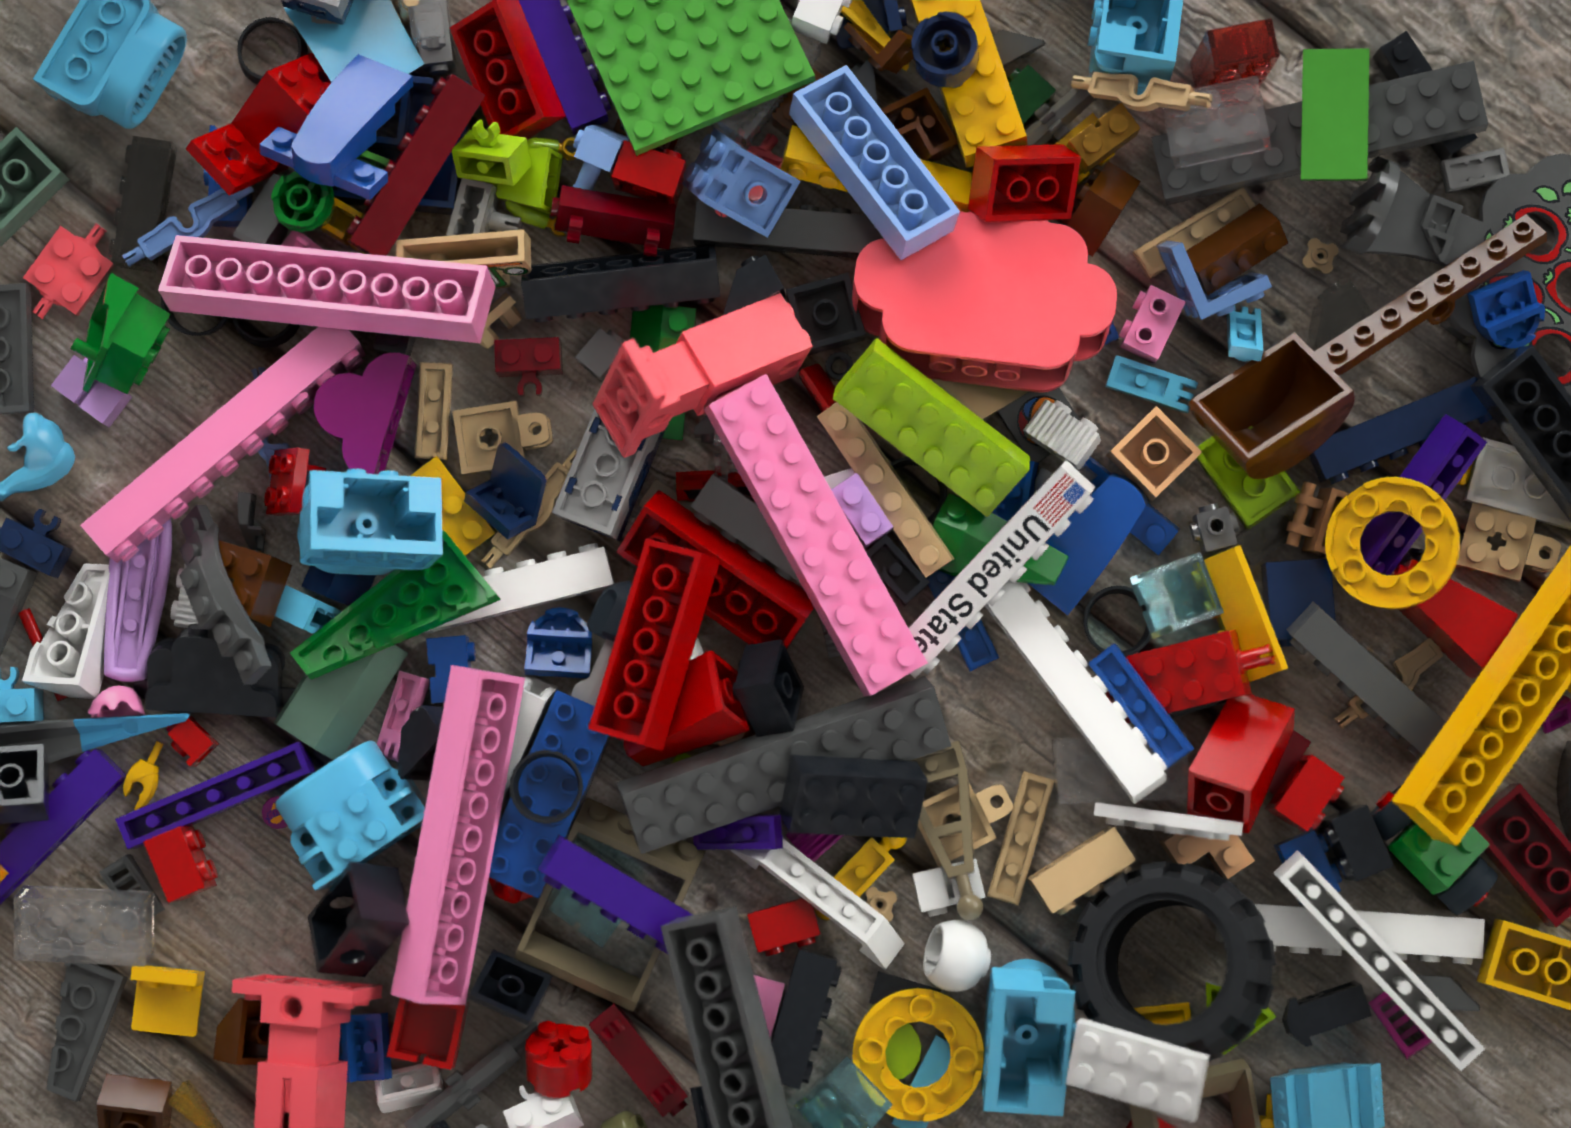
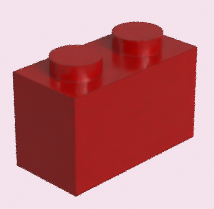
[747,898,821,957]

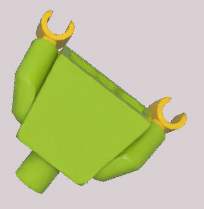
[486,137,577,237]

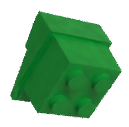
[71,273,170,394]

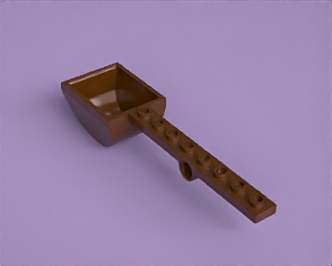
[1189,214,1548,479]

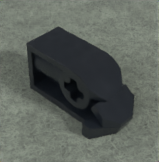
[1282,980,1372,1047]

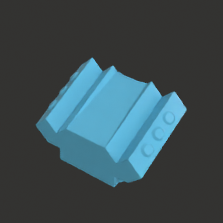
[1270,1062,1385,1128]

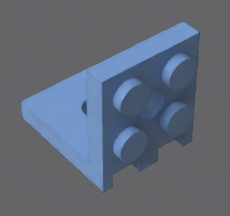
[682,128,801,238]
[1157,240,1272,320]

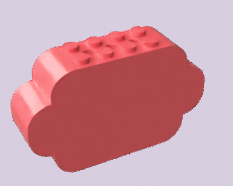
[851,211,1117,393]

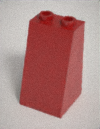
[1391,559,1519,679]
[623,650,749,767]
[1187,694,1295,834]

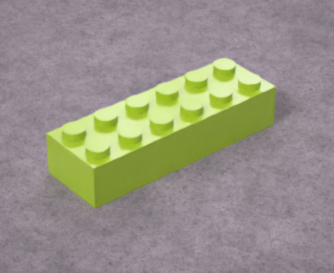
[833,338,1030,517]

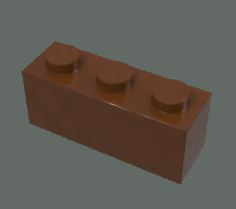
[1186,203,1288,296]

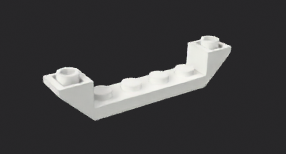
[731,838,905,970]

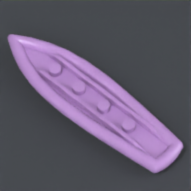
[104,518,172,682]

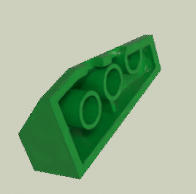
[630,305,697,441]
[933,493,1068,586]

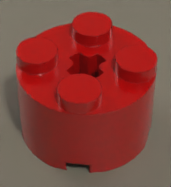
[526,1021,592,1098]

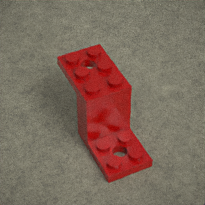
[185,52,331,196]

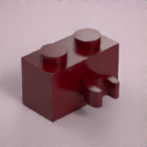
[494,337,563,397]

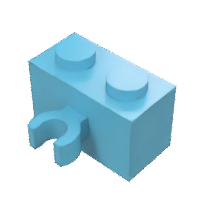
[0,667,44,723]

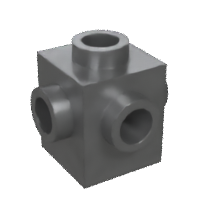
[1189,503,1239,555]

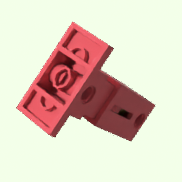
[592,293,813,458]
[232,974,382,1128]

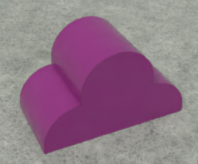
[314,353,417,474]

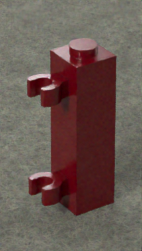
[550,185,676,257]
[588,1003,689,1117]

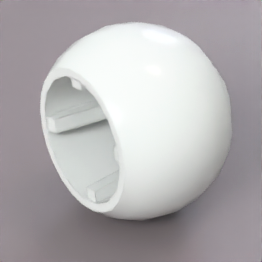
[923,920,991,992]

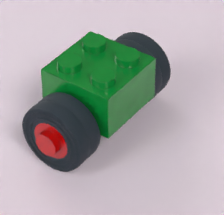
[1371,784,1498,915]

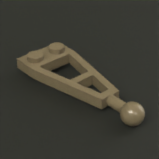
[910,740,983,920]

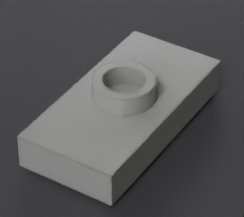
[1439,148,1510,194]

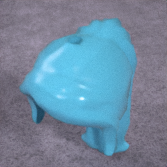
[0,412,75,501]

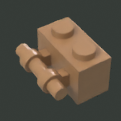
[1285,482,1350,558]

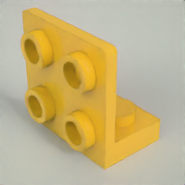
[130,964,205,1037]

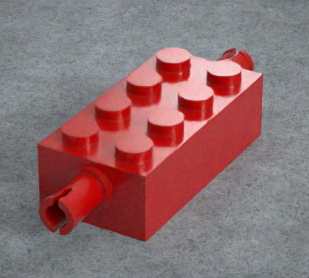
[1105,629,1275,723]

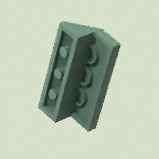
[274,645,409,760]

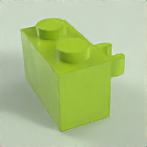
[452,120,532,186]

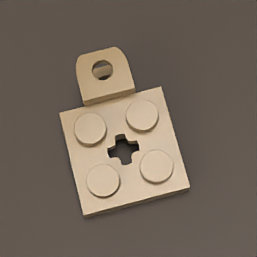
[452,401,553,476]
[1456,502,1561,582]
[918,783,1013,867]

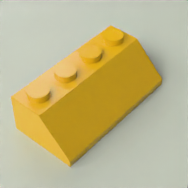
[1193,545,1288,682]

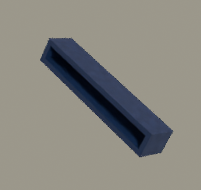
[1309,377,1493,485]

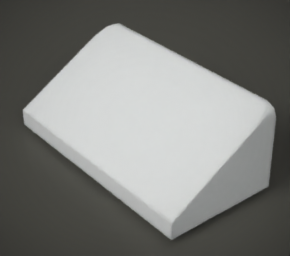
[374,1063,444,1113]

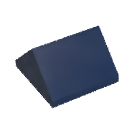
[301,565,376,606]

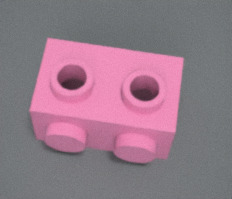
[1118,285,1186,364]

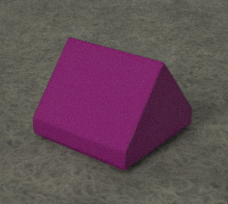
[1541,695,1571,734]

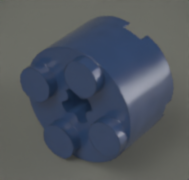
[911,12,979,88]

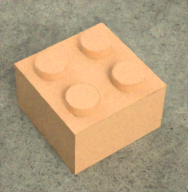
[1106,406,1202,501]

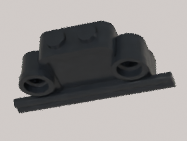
[133,623,296,717]

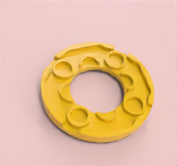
[1325,477,1460,609]
[852,988,984,1122]

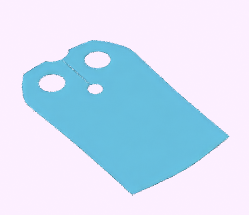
[284,0,424,83]

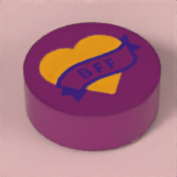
[262,796,288,829]

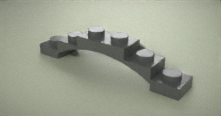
[179,504,272,684]

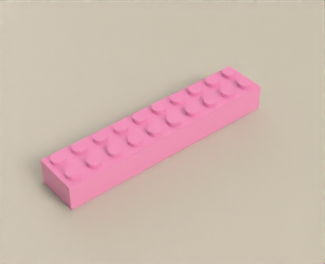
[158,235,495,343]
[80,327,366,563]
[704,374,928,696]
[391,665,525,1005]

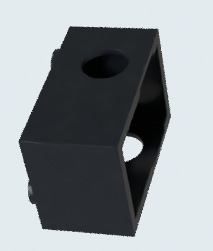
[308,862,409,977]

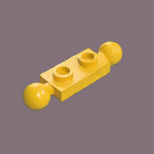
[814,837,907,921]

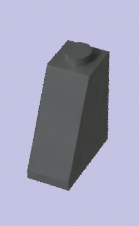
[233,173,289,246]

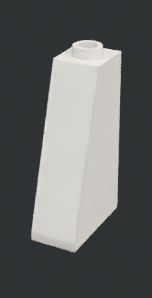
[502,675,558,803]

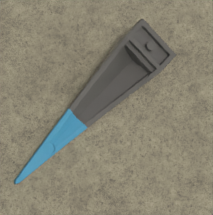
[0,713,190,763]

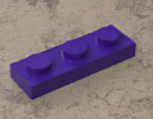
[693,815,783,850]

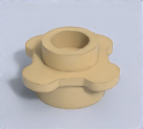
[1302,238,1339,274]
[865,887,897,922]

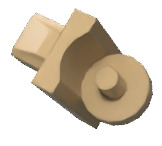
[479,292,522,349]

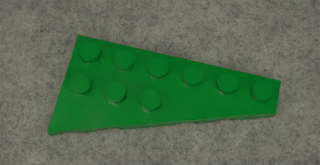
[290,531,501,680]

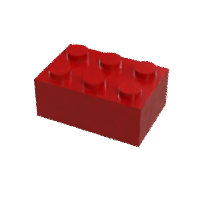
[968,144,1081,222]

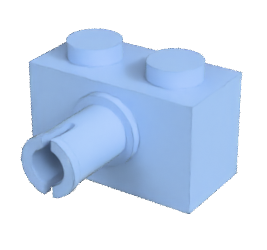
[573,124,630,190]

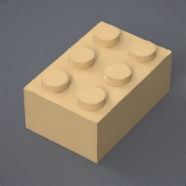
[1026,826,1136,915]

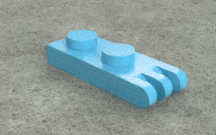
[1227,305,1263,361]
[1105,355,1198,414]

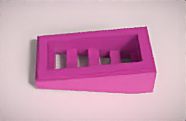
[1368,992,1433,1060]

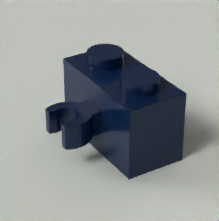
[0,509,73,578]

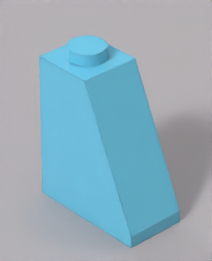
[275,585,342,634]

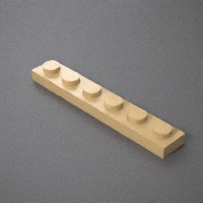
[817,402,955,578]

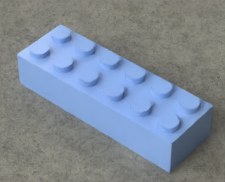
[789,65,960,260]

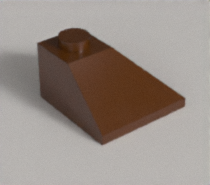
[213,998,270,1065]

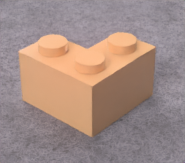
[1159,833,1255,879]

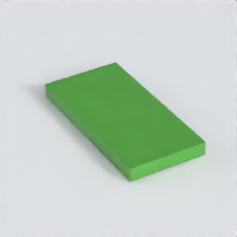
[1301,48,1370,181]

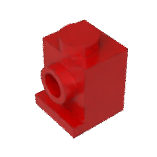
[166,716,219,767]

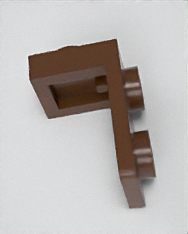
[844,22,913,74]

